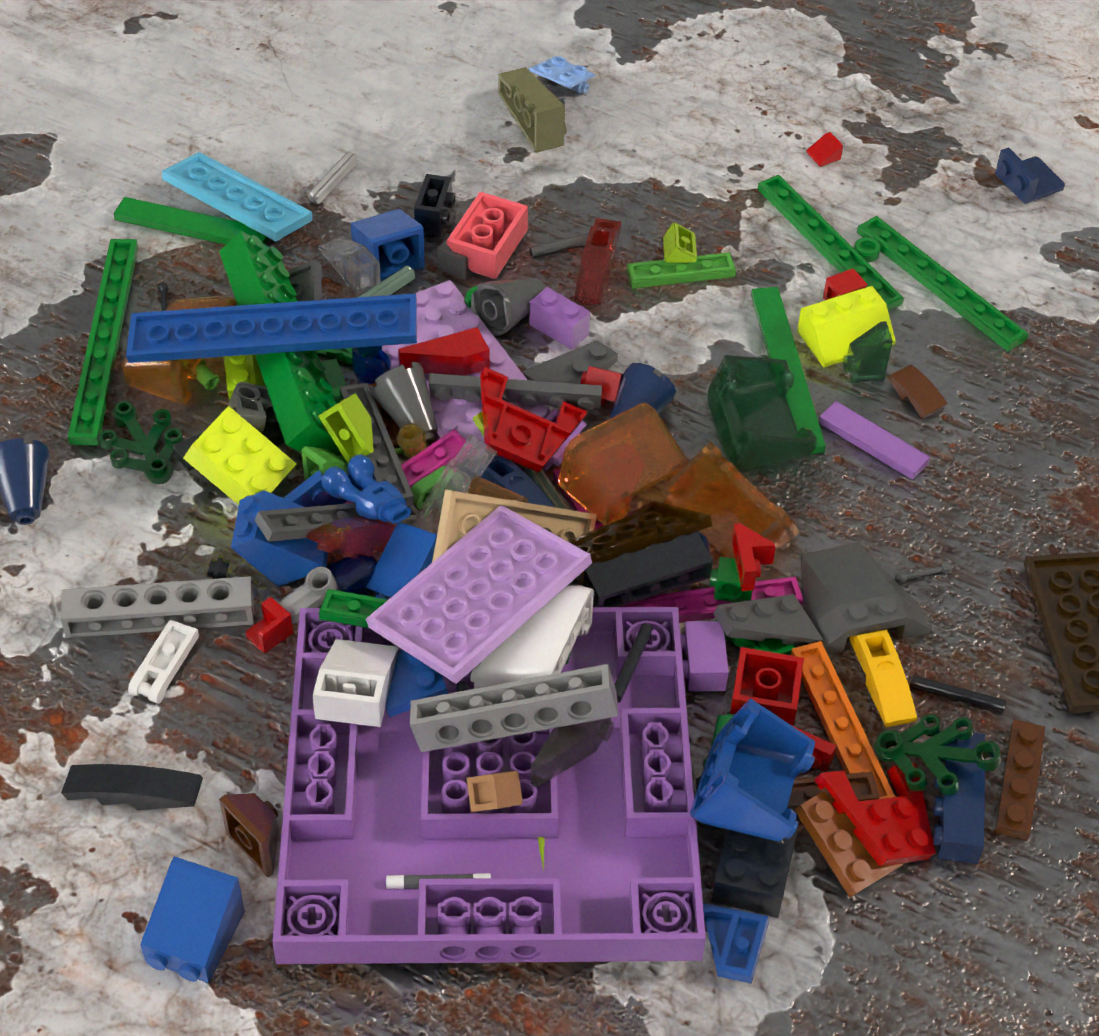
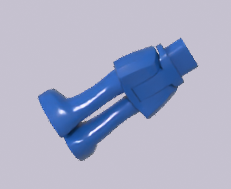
[322,454,411,524]

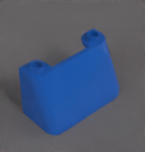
[690,698,815,842]

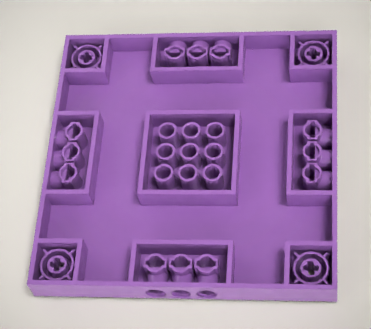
[273,607,706,964]

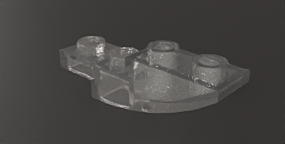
[412,435,497,534]

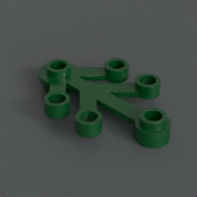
[99,401,183,484]
[874,714,1002,795]

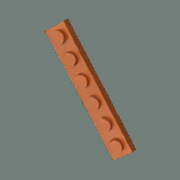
[791,641,895,799]

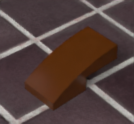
[888,364,948,419]

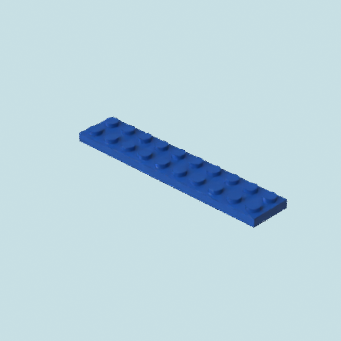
[126,293,417,363]

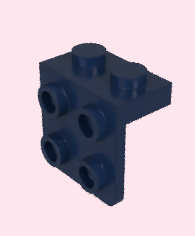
[995,147,1065,204]

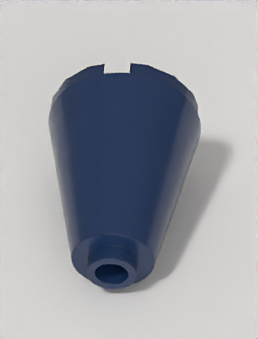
[606,363,677,443]
[0,438,50,525]

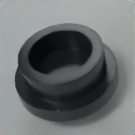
[206,555,230,579]

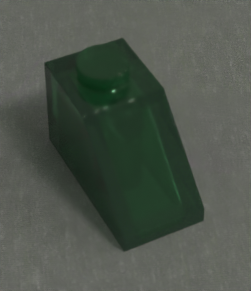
[843,321,893,383]

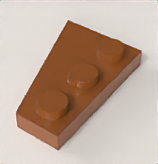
[794,791,904,898]

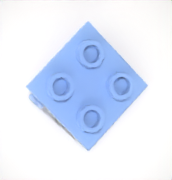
[529,56,595,94]

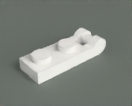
[128,620,199,704]

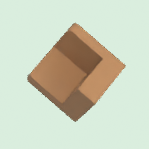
[466,771,523,812]

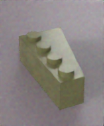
[498,67,567,153]

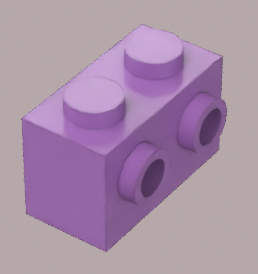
[529,287,590,350]
[680,621,729,691]

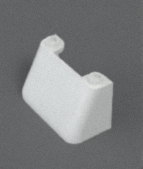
[471,585,594,689]

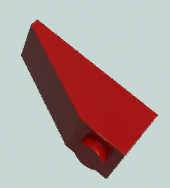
[398,327,490,376]

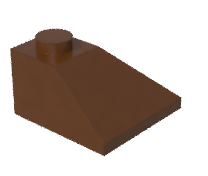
[219,793,279,878]

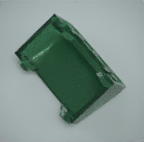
[707,355,817,473]

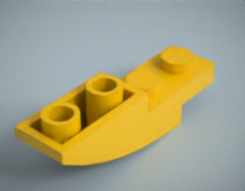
[848,630,917,727]

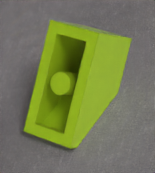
[318,393,374,464]

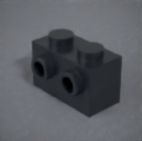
[414,174,456,235]

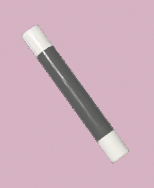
[386,873,491,889]

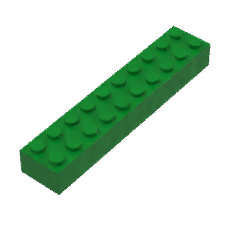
[219,231,341,455]

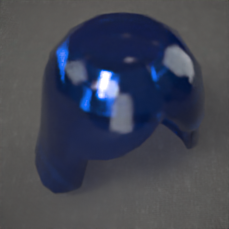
[352,346,391,384]
[328,551,378,596]

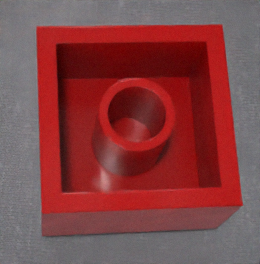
[730,647,804,726]

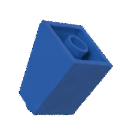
[350,209,425,283]
[231,490,331,587]
[366,522,437,600]
[140,856,245,983]

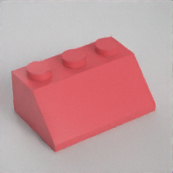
[447,192,528,279]

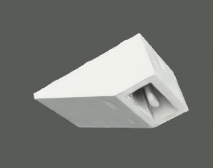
[313,639,399,727]

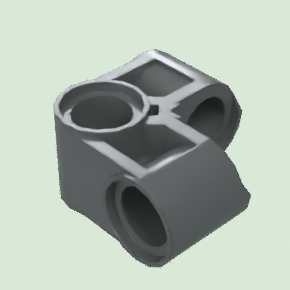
[228,382,278,433]

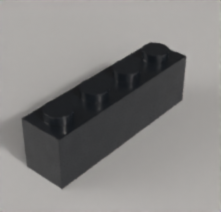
[583,532,713,607]

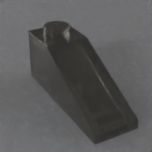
[531,718,614,788]

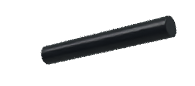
[614,623,653,703]
[910,675,1007,712]

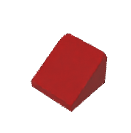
[806,132,843,167]

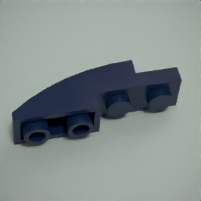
[459,452,554,507]

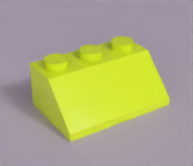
[797,286,896,368]

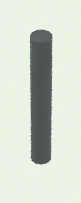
[529,229,606,257]

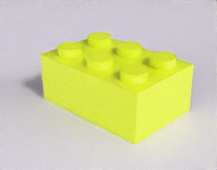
[183,406,296,505]

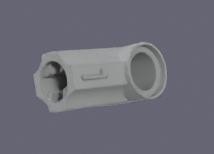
[277,567,342,624]

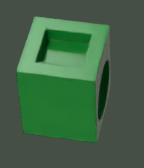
[709,557,753,602]

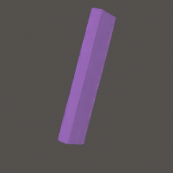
[819,401,930,480]

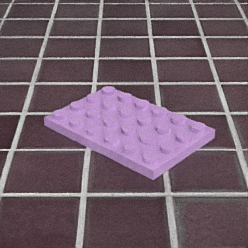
[366,505,592,684]

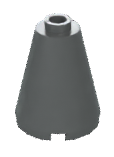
[471,277,546,336]
[369,362,438,446]

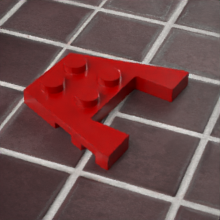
[480,367,587,473]
[814,763,936,866]

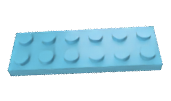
[162,152,312,241]

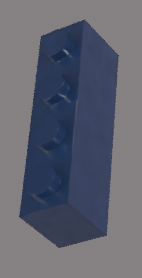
[932,733,985,864]

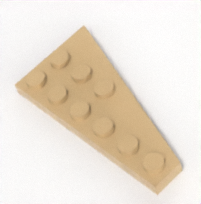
[432,489,597,563]

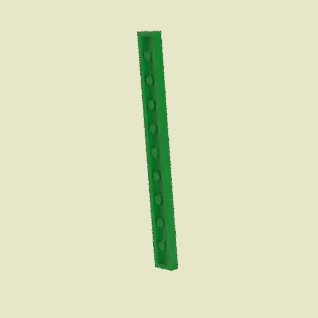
[68,239,138,445]

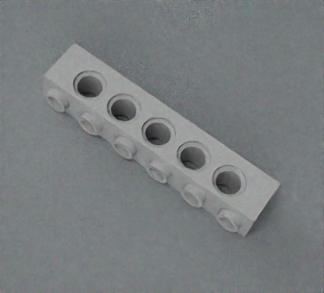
[61,576,254,638]
[410,664,618,752]

